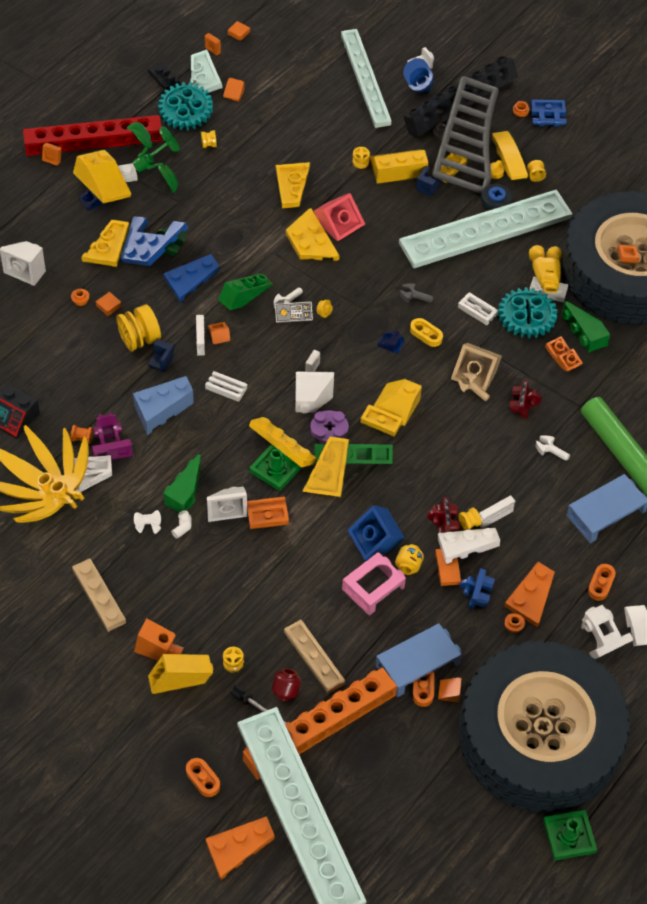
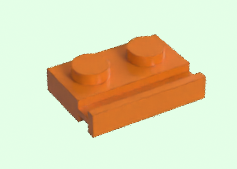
[247,497,289,529]

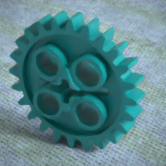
[158,82,213,131]
[498,287,557,338]

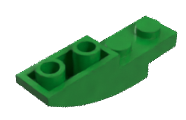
[314,444,393,464]

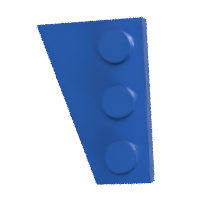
[163,254,220,302]

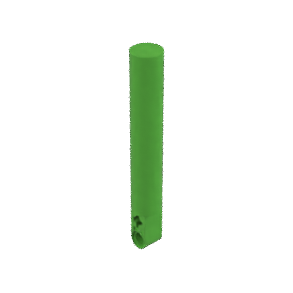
[581,397,647,497]

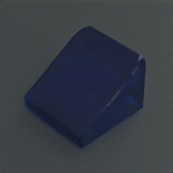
[78,189,103,211]
[377,331,404,353]

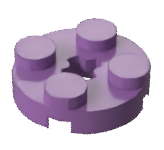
[311,411,349,444]

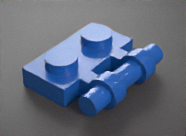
[531,99,566,127]

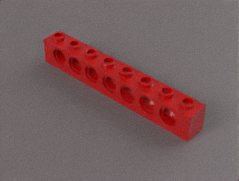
[23,115,163,156]

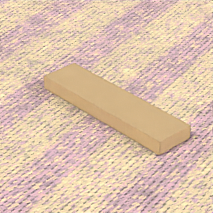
[284,620,345,694]

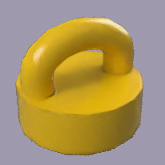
[490,160,505,179]

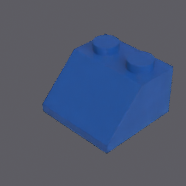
[347,505,405,561]

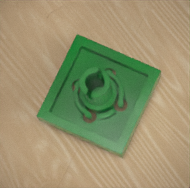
[249,444,302,491]
[543,810,597,861]

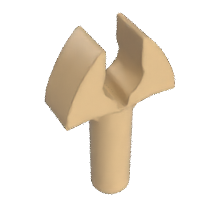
[458,373,490,401]

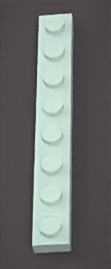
[341,29,391,128]

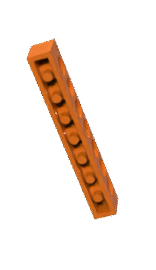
[243,667,397,780]

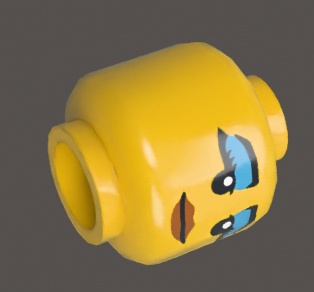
[395,544,424,575]

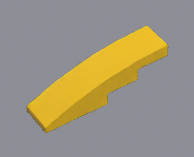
[492,131,528,180]

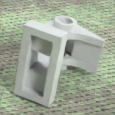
[581,605,633,659]

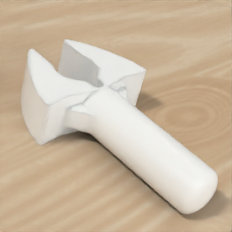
[274,287,303,308]
[535,436,570,461]

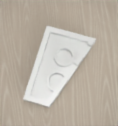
[438,528,500,564]

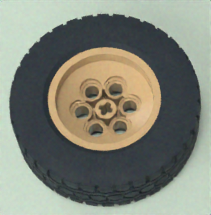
[561,191,647,325]
[459,641,630,813]

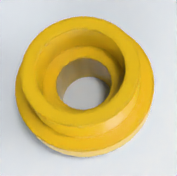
[317,300,333,318]

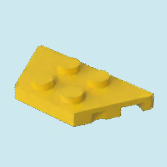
[286,208,339,261]

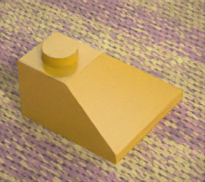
[374,379,422,426]

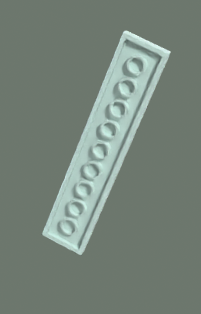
[399,189,572,268]
[237,707,367,904]

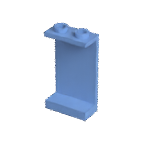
[566,474,647,543]
[376,623,462,697]

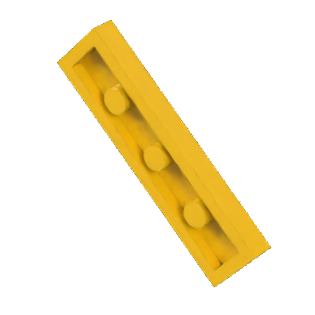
[249,417,316,467]

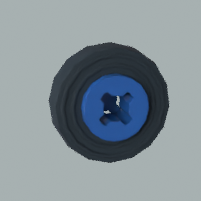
[481,184,512,210]

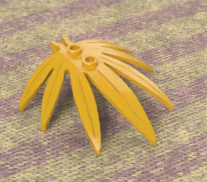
[0,425,89,523]

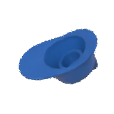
[403,58,434,93]

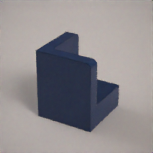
[416,166,440,197]
[148,339,174,372]

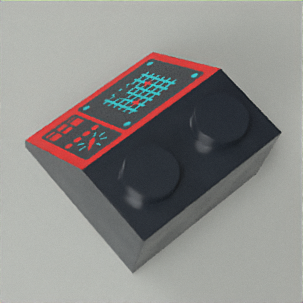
[0,383,40,439]

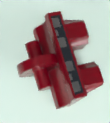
[510,380,542,418]
[427,497,460,533]

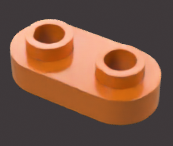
[588,564,616,601]
[413,672,434,707]
[186,758,220,797]

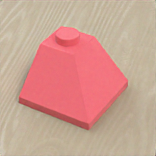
[314,193,365,241]

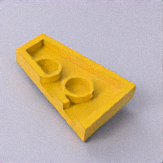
[276,162,310,208]
[81,220,129,267]
[303,436,349,497]

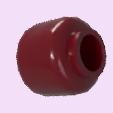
[272,668,301,701]

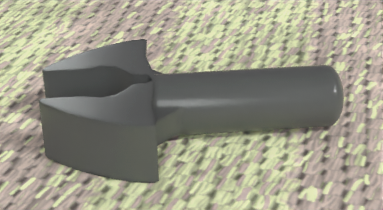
[399,284,434,303]

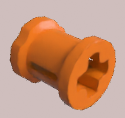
[70,425,93,444]

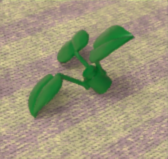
[127,122,180,194]

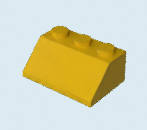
[370,150,428,183]

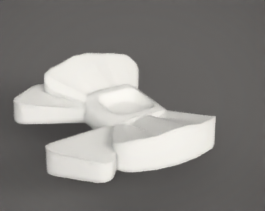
[134,511,161,534]

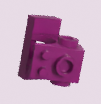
[92,412,133,460]

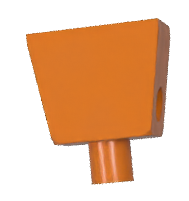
[134,618,184,661]

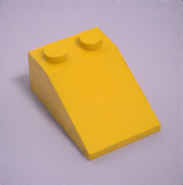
[73,150,131,203]

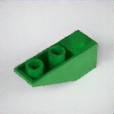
[218,273,273,310]
[562,301,610,353]
[163,454,201,513]

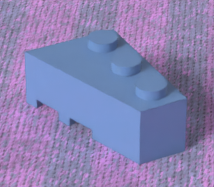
[133,376,194,435]

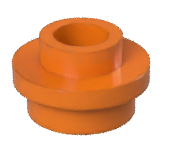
[513,101,529,117]
[71,289,89,306]
[504,613,525,633]

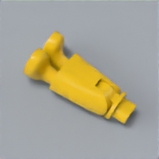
[529,245,562,293]

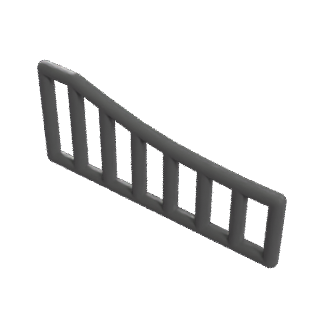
[432,76,499,193]

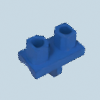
[460,568,495,609]

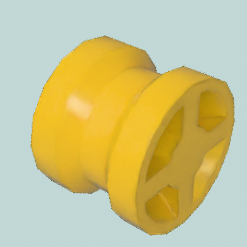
[201,130,217,149]
[352,147,370,169]
[527,160,546,182]
[458,508,482,530]
[223,647,244,673]

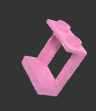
[342,552,406,616]

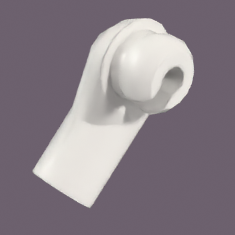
[171,510,192,539]

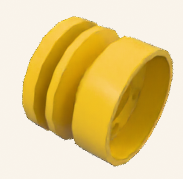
[116,304,161,351]

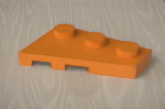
[504,562,555,628]
[205,816,275,880]

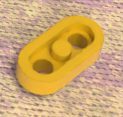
[410,318,443,347]

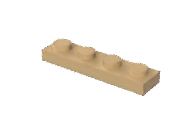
[72,558,126,632]

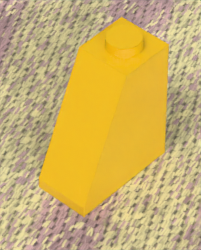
[148,654,213,694]

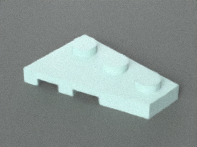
[191,50,223,93]

